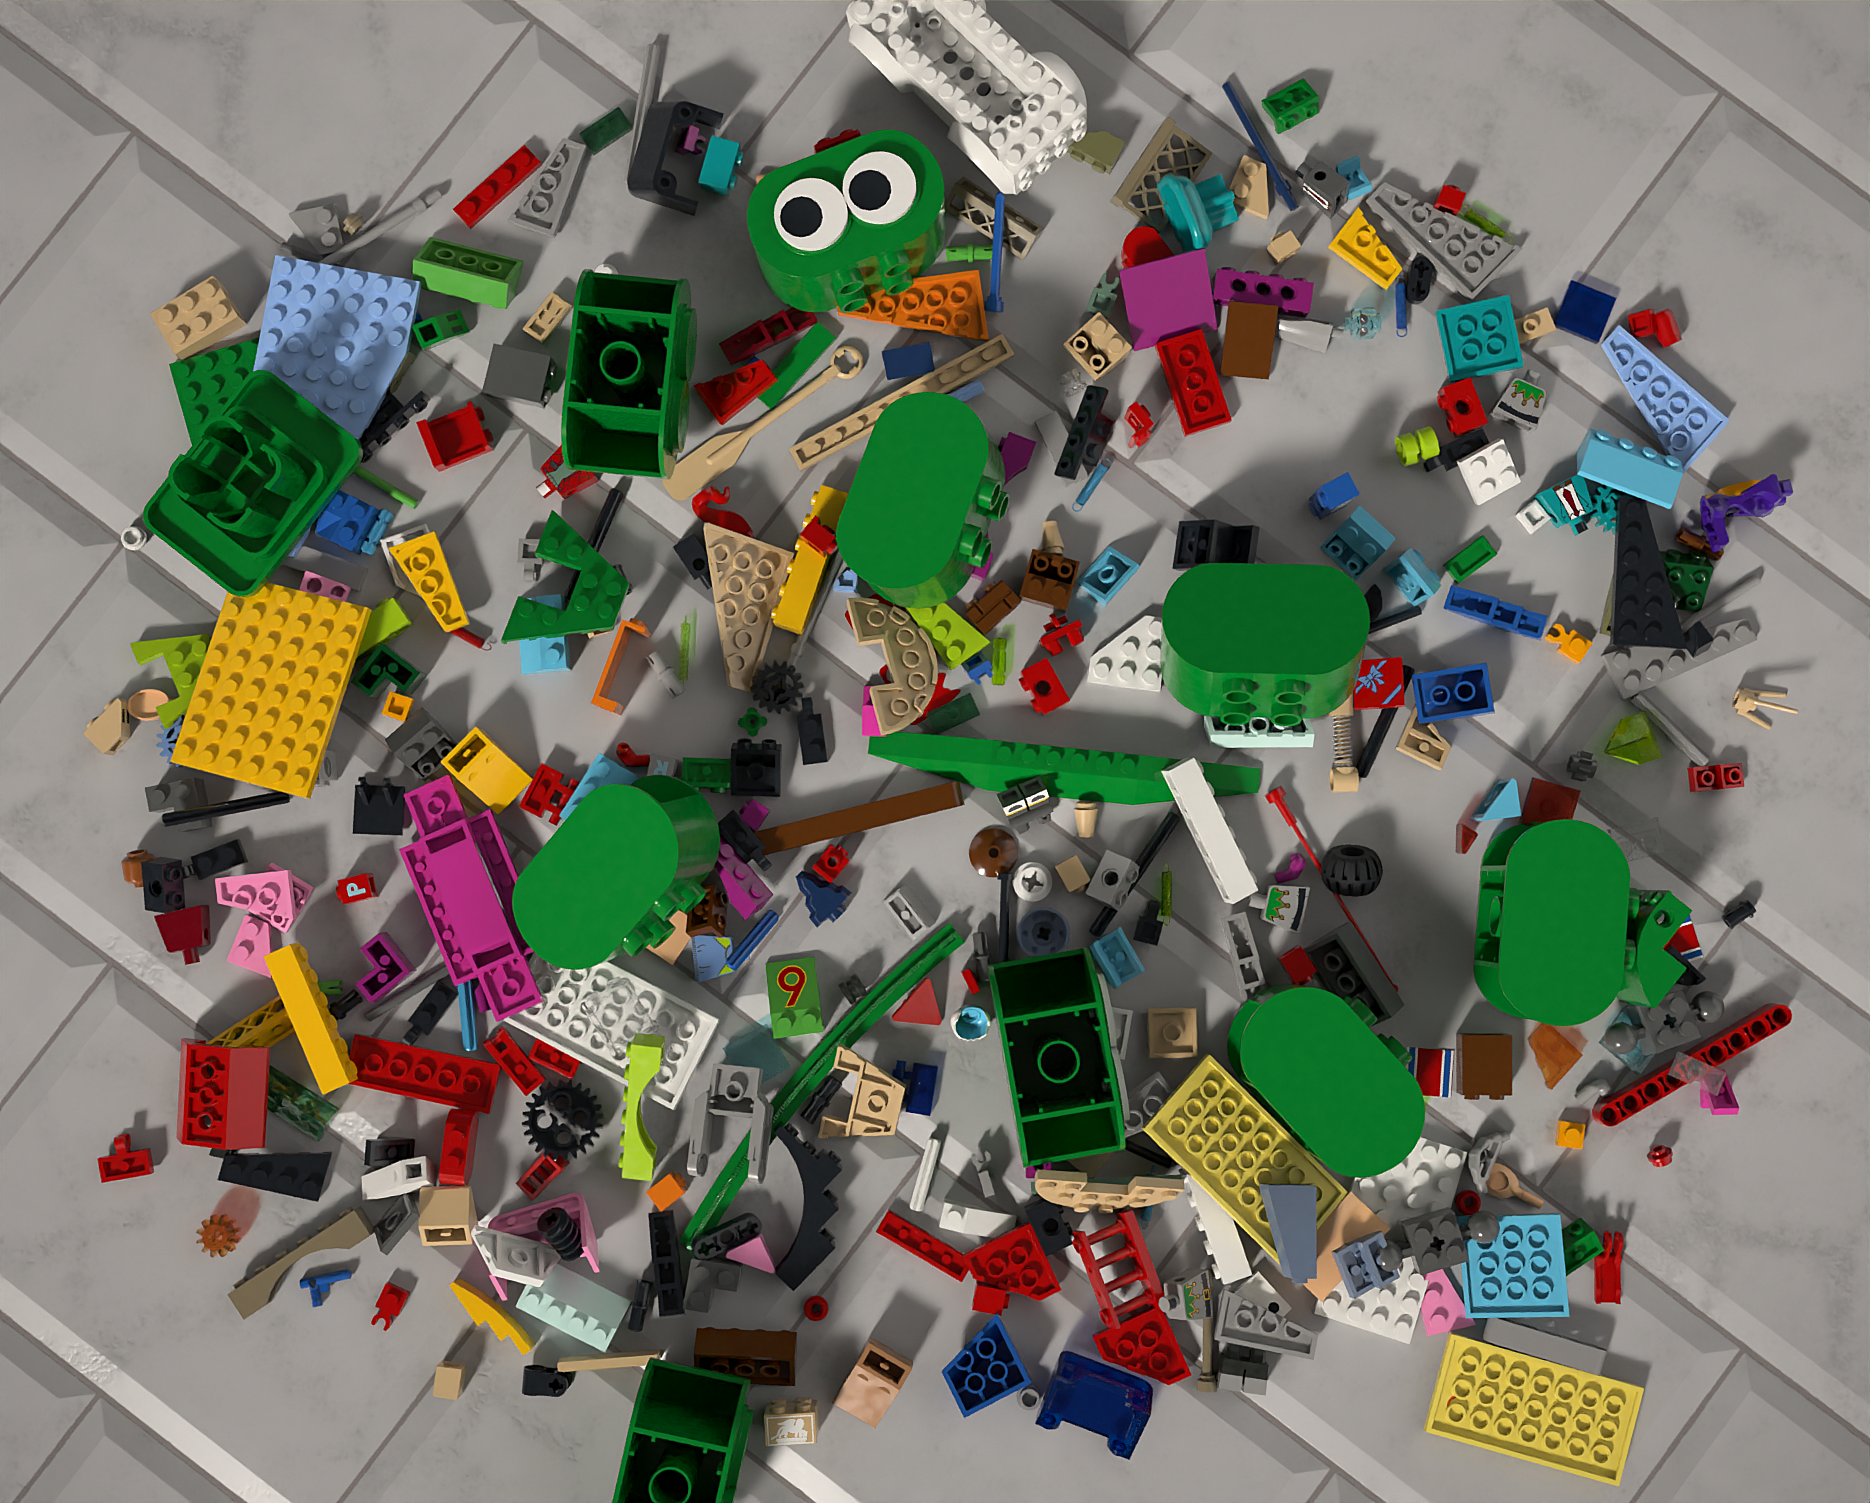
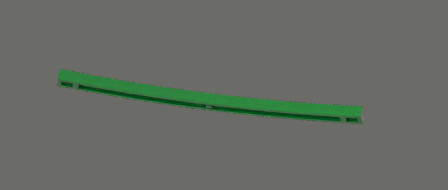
[679,923,965,1250]

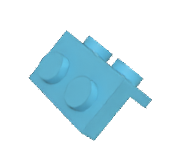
[1089,928,1145,989]

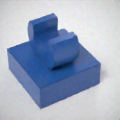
[961,651,993,685]

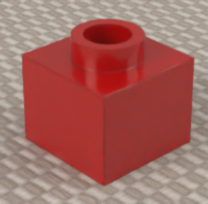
[1433,185,1466,216]

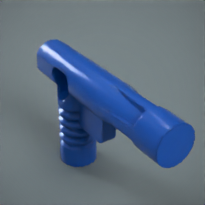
[300,1269,352,1307]

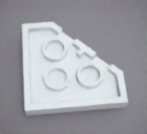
[1087,615,1162,692]

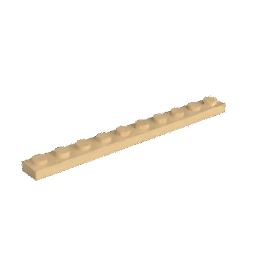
[789,333,1014,472]

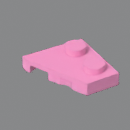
[227,914,273,978]

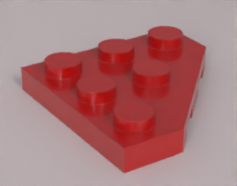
[962,1221,1062,1301]
[1092,1307,1192,1385]

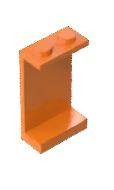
[591,618,652,715]

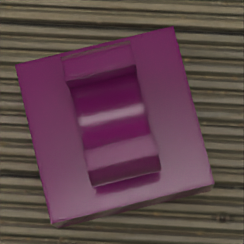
[675,125,706,155]

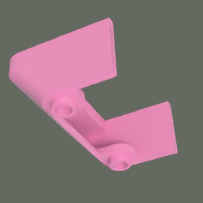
[488,1193,600,1301]

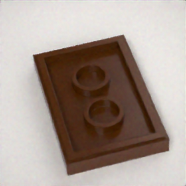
[1220,301,1278,380]

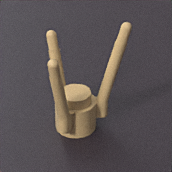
[1732,688,1798,729]

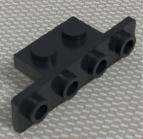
[1054,385,1113,480]
[360,391,430,463]

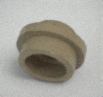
[343,213,366,235]

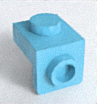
[1336,156,1372,200]

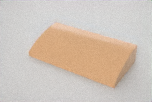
[1303,1191,1390,1302]

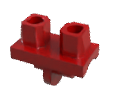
[1039,613,1084,657]

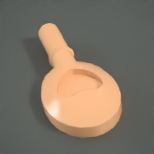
[127,689,177,721]
[1486,1163,1544,1209]

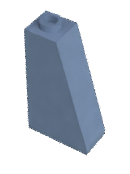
[1260,1184,1317,1284]

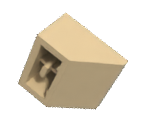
[1063,312,1132,381]
[418,1185,478,1246]

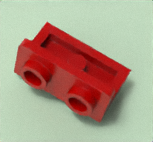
[1124,401,1154,448]

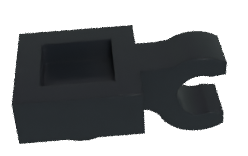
[1133,900,1164,946]

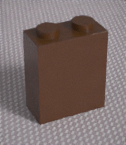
[1456,1033,1512,1100]

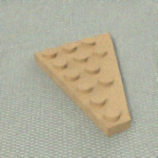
[703,523,794,693]

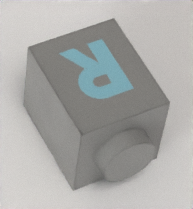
[647,754,679,777]

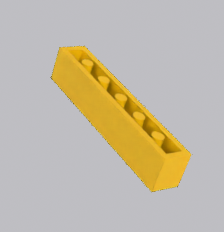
[771,485,849,636]
[263,942,358,1095]

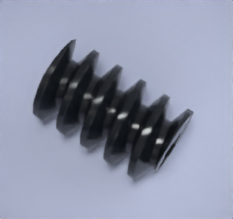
[537,1207,584,1262]

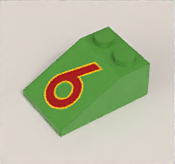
[765,956,825,1039]

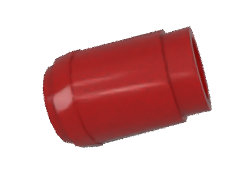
[1655,308,1682,348]

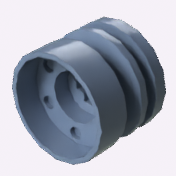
[1017,907,1071,957]

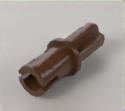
[1675,527,1724,561]

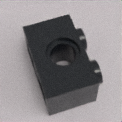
[141,857,185,913]
[1024,1198,1073,1256]

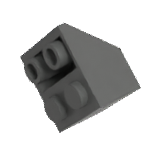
[385,707,458,782]

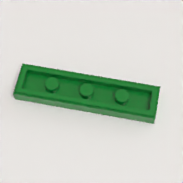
[757,322,836,411]

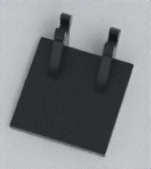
[353,777,405,836]

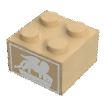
[764,1397,819,1447]

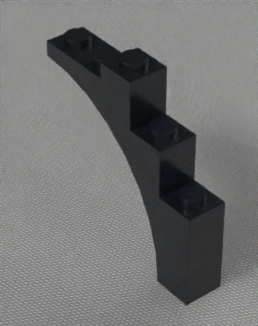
[774,1121,842,1292]

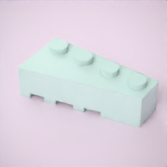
[1204,715,1315,748]

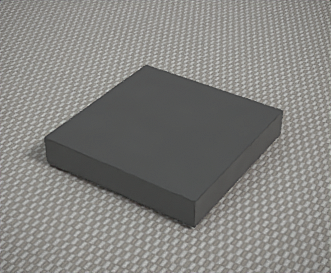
[373,1193,420,1255]

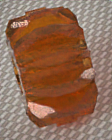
[196,1214,241,1257]

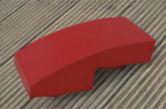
[1687,763,1745,792]

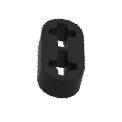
[1406,257,1433,305]

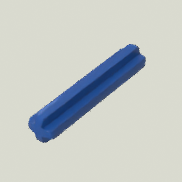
[726,910,779,970]

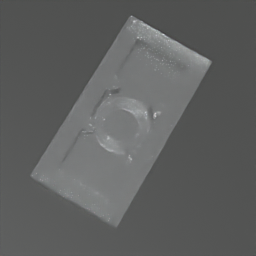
[1668,1052,1727,1096]

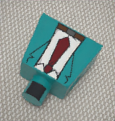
[1534,475,1593,536]

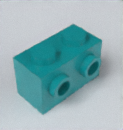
[698,135,744,197]

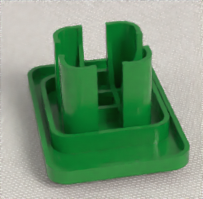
[143,370,363,597]

